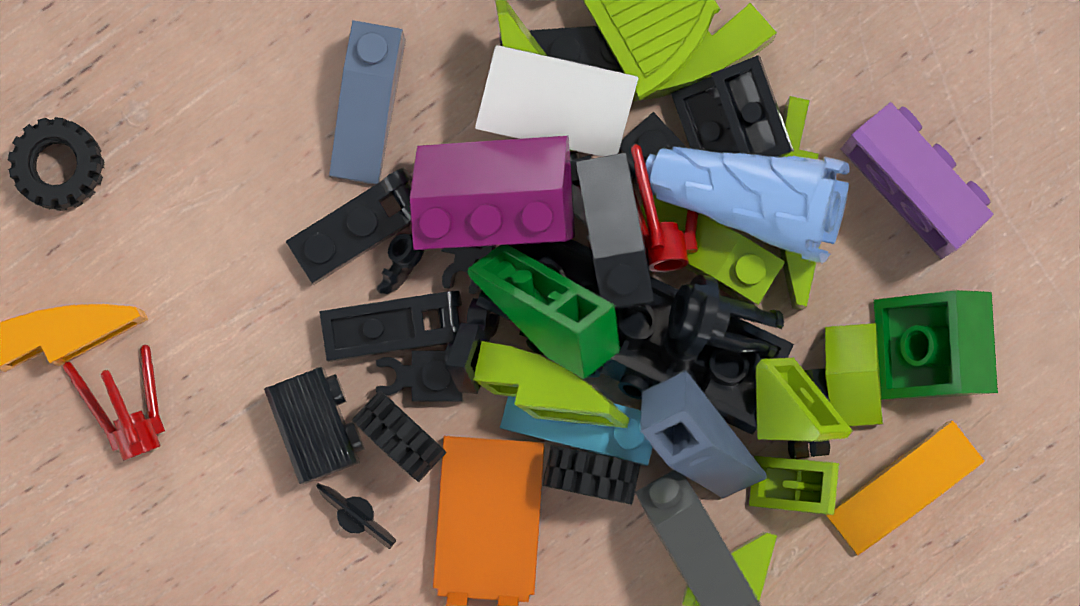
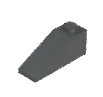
[635,470,761,606]

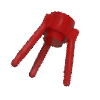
[631,144,698,272]
[63,345,165,461]

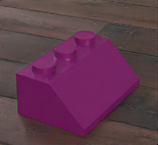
[410,135,575,250]

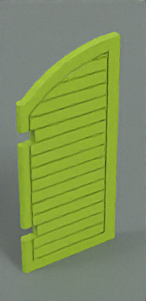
[582,0,721,100]

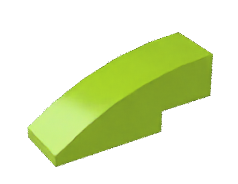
[632,3,777,102]
[473,341,630,428]

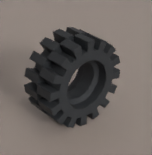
[352,390,447,482]
[542,445,641,505]

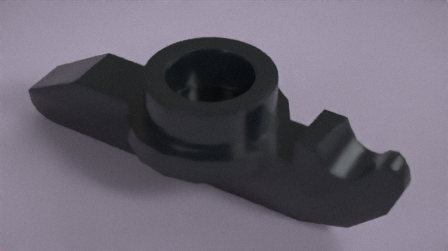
[377,233,425,294]
[316,483,396,549]

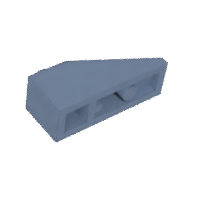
[329,20,406,185]

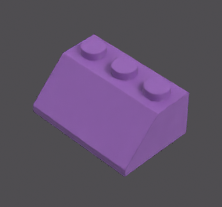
[841,102,994,260]

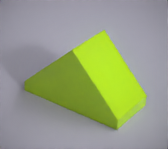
[825,323,883,427]
[756,357,853,441]
[749,456,839,515]

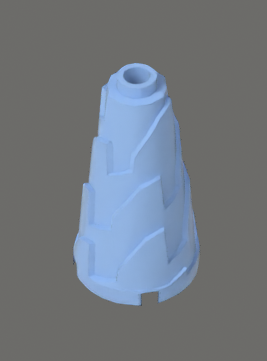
[645,146,850,263]

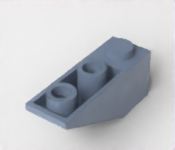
[640,371,767,498]

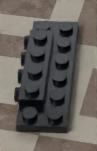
[476,239,794,435]

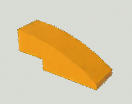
[0,304,148,372]
[826,421,985,555]

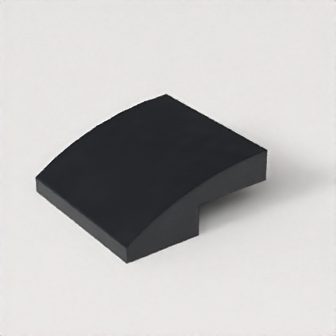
[671,55,794,158]

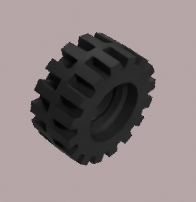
[8,117,104,211]

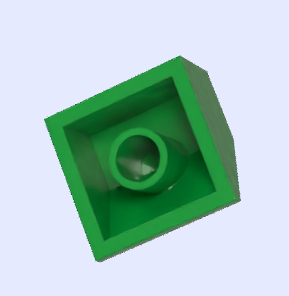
[874,290,998,400]

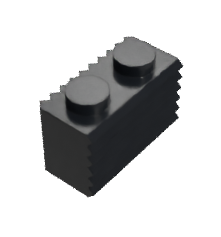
[264,367,365,485]

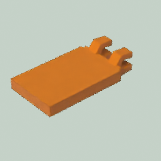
[433,436,545,606]

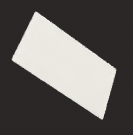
[475,45,638,157]

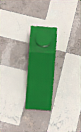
[468,244,620,379]

